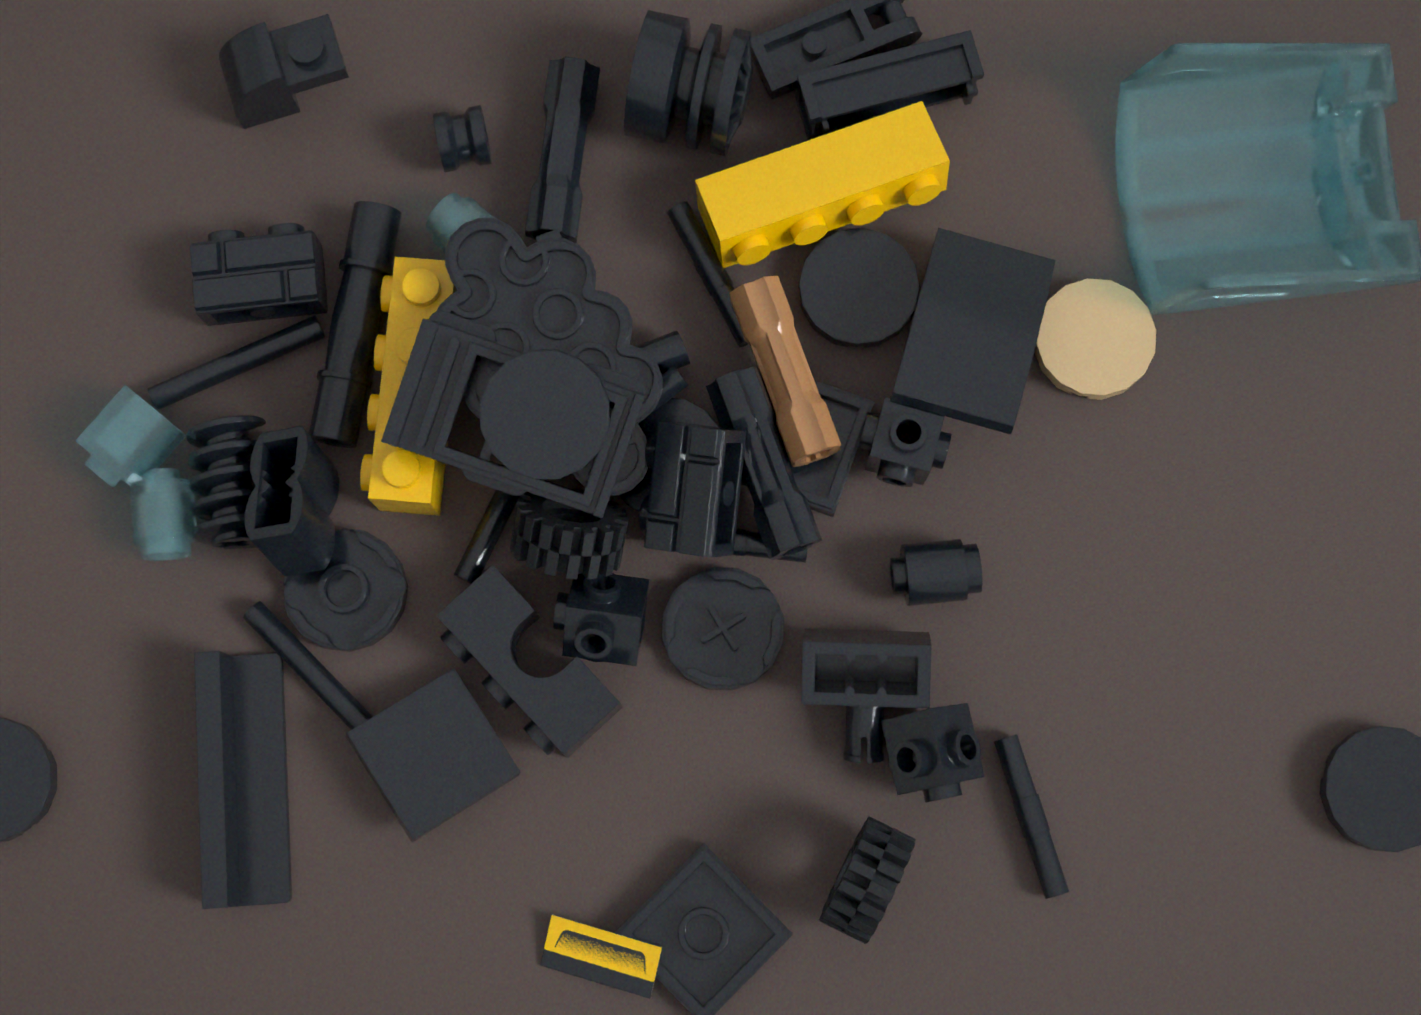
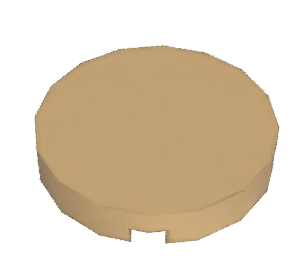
[1034,278,1156,400]

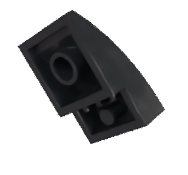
[890,228,1055,435]

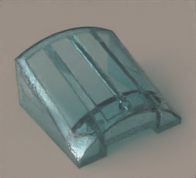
[1116,43,1421,315]

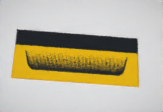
[540,915,662,999]

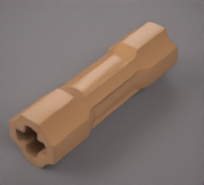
[729,276,841,467]

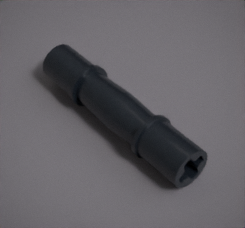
[309,201,402,448]

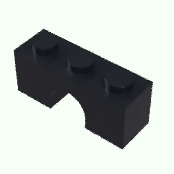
[437,565,623,758]

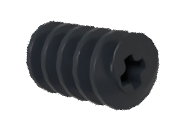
[186,415,266,549]

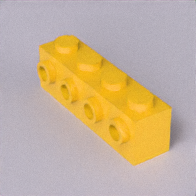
[695,101,950,268]
[360,257,457,516]

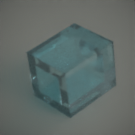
[76,385,186,490]

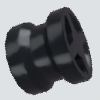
[433,105,492,172]

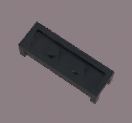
[795,30,984,140]

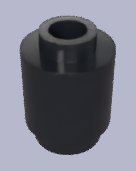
[890,539,983,606]

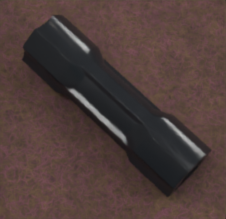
[525,57,600,243]
[706,366,823,560]

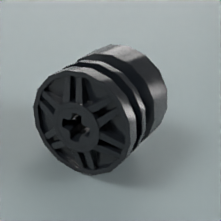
[624,10,753,156]

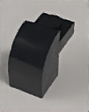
[219,14,349,129]

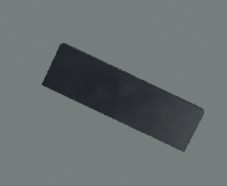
[194,651,292,909]

